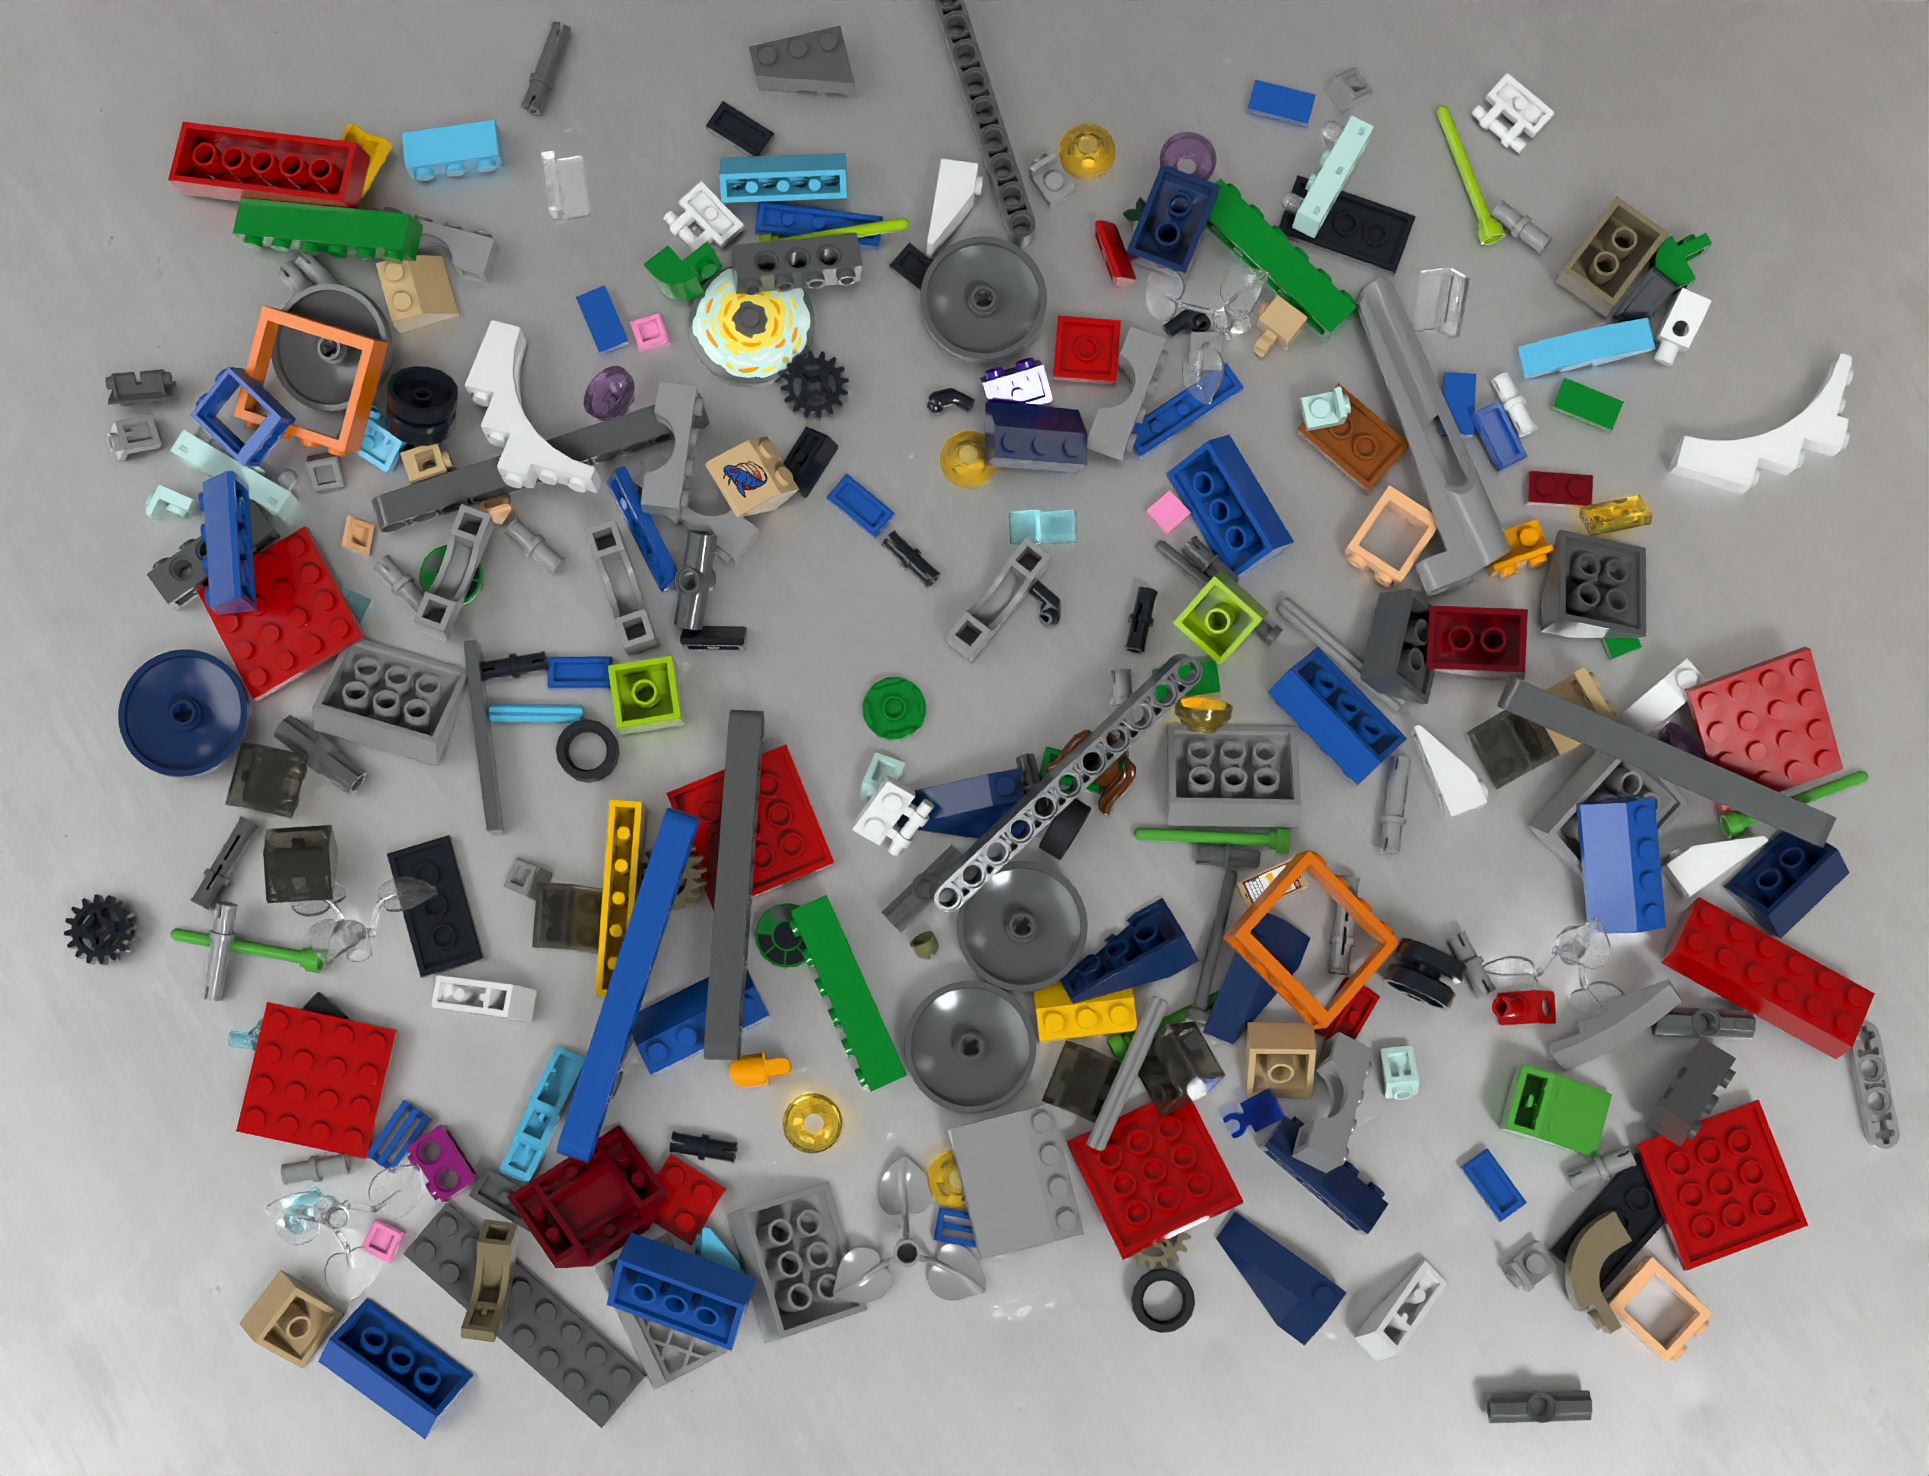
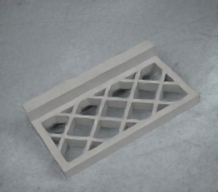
[596,1233,726,1390]

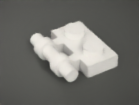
[1472,73,1555,154]
[663,181,745,253]
[852,775,934,856]

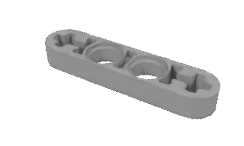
[1848,1021,1900,1149]

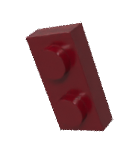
[1526,471,1593,509]

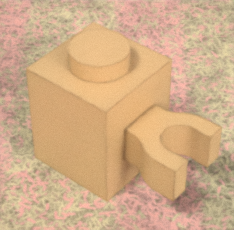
[1253,295,1308,359]

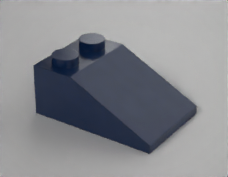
[1126,164,1221,282]

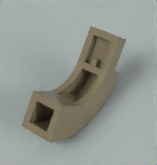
[1565,1211,1632,1334]
[461,1219,518,1342]

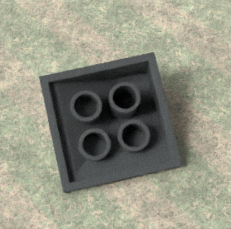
[1541,530,1646,638]

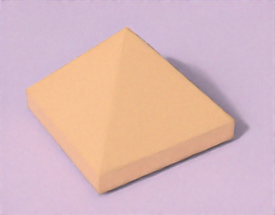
[479,494,512,525]
[341,516,375,555]

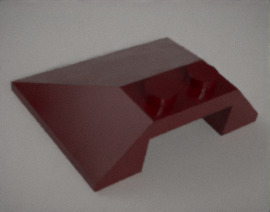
[507,1125,669,1269]

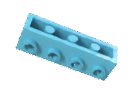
[719,153,847,203]

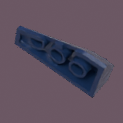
[897,768,1025,839]
[1060,898,1199,1003]
[1202,913,1310,1046]
[1216,1212,1347,1346]

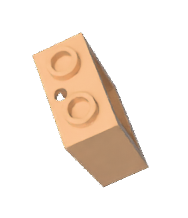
[1344,485,1438,589]
[1606,1256,1712,1363]

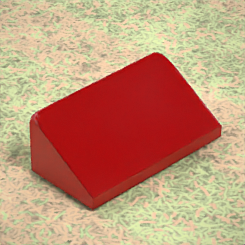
[1094,220,1136,288]
[1314,977,1380,1040]

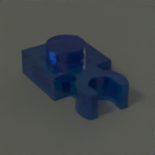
[1223,1087,1286,1138]

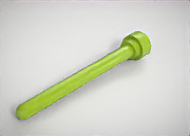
[1436,105,1505,245]
[759,217,909,242]

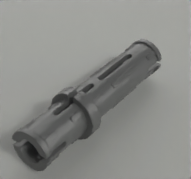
[520,21,571,114]
[191,816,259,910]

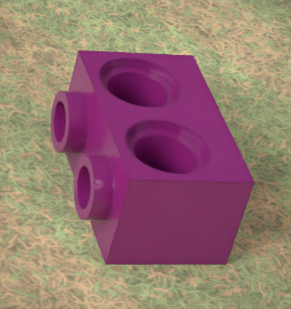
[407,1124,479,1202]

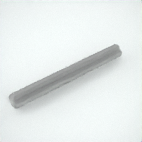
[1276,597,1406,711]
[1087,996,1168,1151]

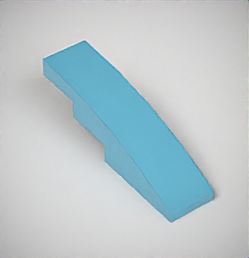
[1518,318,1656,379]
[499,1045,585,1184]

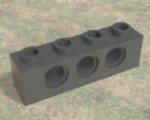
[731,233,863,295]
[147,500,281,611]

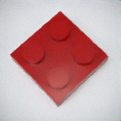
[1053,315,1121,385]
[654,1154,727,1246]

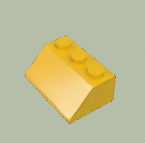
[1033,981,1138,1044]

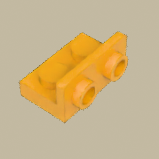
[1485,519,1554,579]

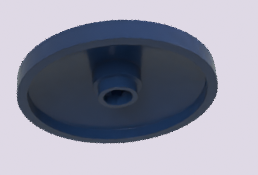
[118,649,250,778]

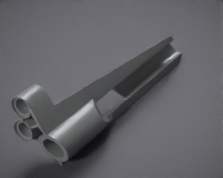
[1355,277,1511,596]

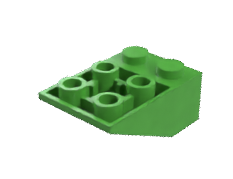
[1499,1064,1612,1157]

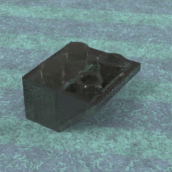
[1465,710,1560,790]
[225,743,309,819]
[263,825,338,904]
[532,882,603,954]
[1138,1021,1226,1116]
[1042,1040,1122,1124]

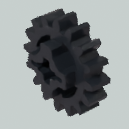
[780,351,849,421]
[64,894,138,966]

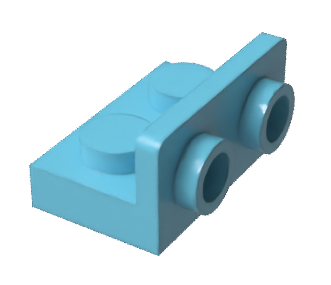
[336,405,409,473]

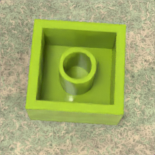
[1173,570,1269,666]
[608,656,685,735]

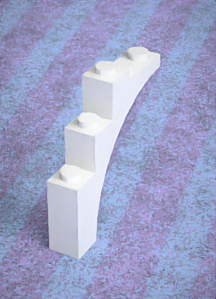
[465,320,601,493]
[1669,353,1854,494]

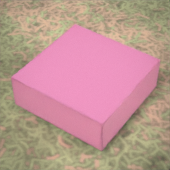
[630,312,670,353]
[1146,490,1191,536]
[360,1219,406,1263]

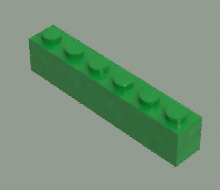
[1207,178,1356,342]
[233,198,423,264]
[788,895,907,1092]

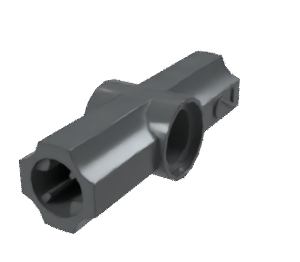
[674,530,717,630]
[273,715,367,795]
[881,845,971,933]
[1650,1007,1756,1040]
[1486,1390,1593,1423]

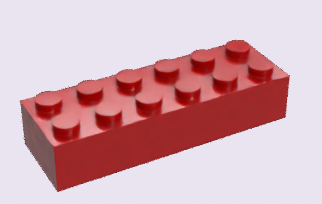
[168,122,371,209]
[1661,897,1875,1060]

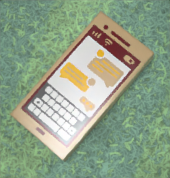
[1236,857,1309,909]

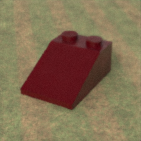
[1426,605,1528,680]

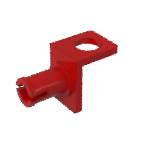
[1492,990,1556,1025]

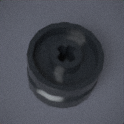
[385,366,458,446]
[1382,937,1468,1010]

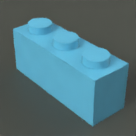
[401,120,504,181]

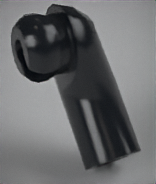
[1162,309,1211,338]
[926,388,975,414]
[1028,581,1061,627]

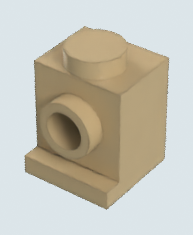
[400,444,453,485]

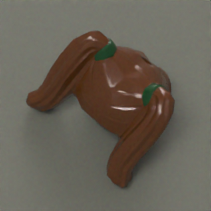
[1046,730,1136,816]

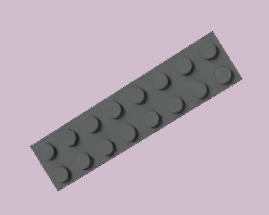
[403,1203,646,1428]

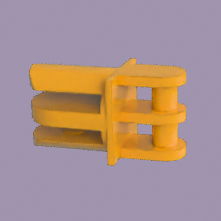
[729,1052,792,1088]

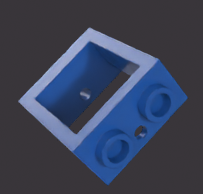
[190,367,296,467]

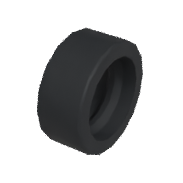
[556,719,620,783]
[1039,798,1092,860]
[1131,1268,1195,1333]

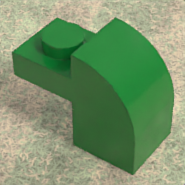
[1649,233,1712,299]
[643,242,722,301]

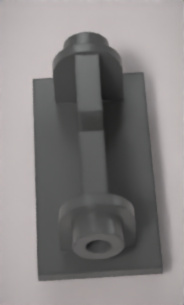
[105,369,176,406]

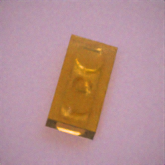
[1579,495,1653,536]

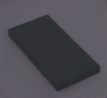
[1279,175,1416,276]
[387,835,485,978]
[1548,1152,1665,1293]

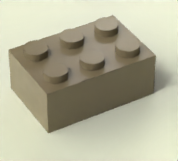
[1555,197,1669,318]

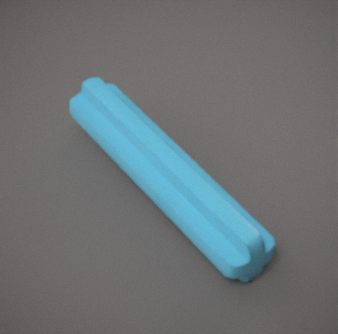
[488,703,584,723]

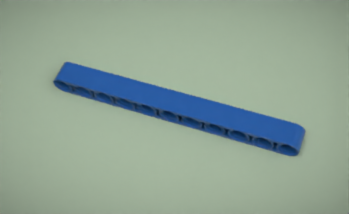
[556,807,700,1163]

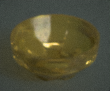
[1059,123,1116,180]
[940,431,997,489]
[1174,698,1233,733]
[783,1093,843,1154]
[927,1150,967,1210]

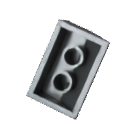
[1360,589,1435,704]

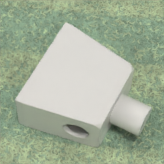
[1654,288,1712,366]

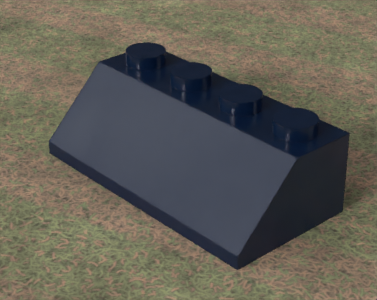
[1258,1116,1388,1235]

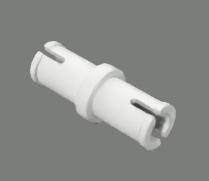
[1491,372,1537,437]

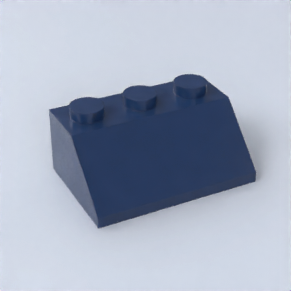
[984,402,1087,473]
[1724,831,1850,939]

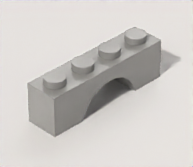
[373,207,499,283]
[1087,326,1169,461]
[641,381,703,517]
[634,452,760,565]
[413,504,494,641]
[584,519,659,656]
[946,537,1052,662]
[1292,1032,1372,1173]

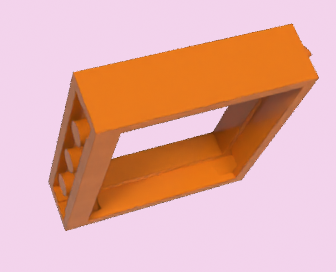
[233,305,389,457]
[1223,850,1401,1029]

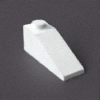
[927,158,984,258]
[1615,658,1707,735]
[1409,725,1489,821]
[1661,835,1768,900]
[431,975,537,1022]
[1354,1260,1448,1362]

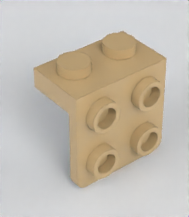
[1532,667,1617,757]

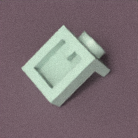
[1300,386,1351,431]
[145,485,200,521]
[860,752,906,803]
[1379,1045,1419,1100]

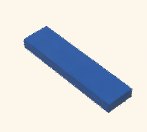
[755,201,883,250]
[1133,363,1244,460]
[606,466,678,592]

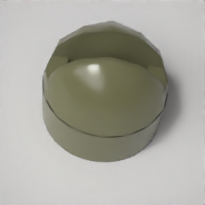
[910,931,939,960]

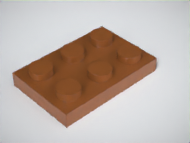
[1296,383,1409,494]

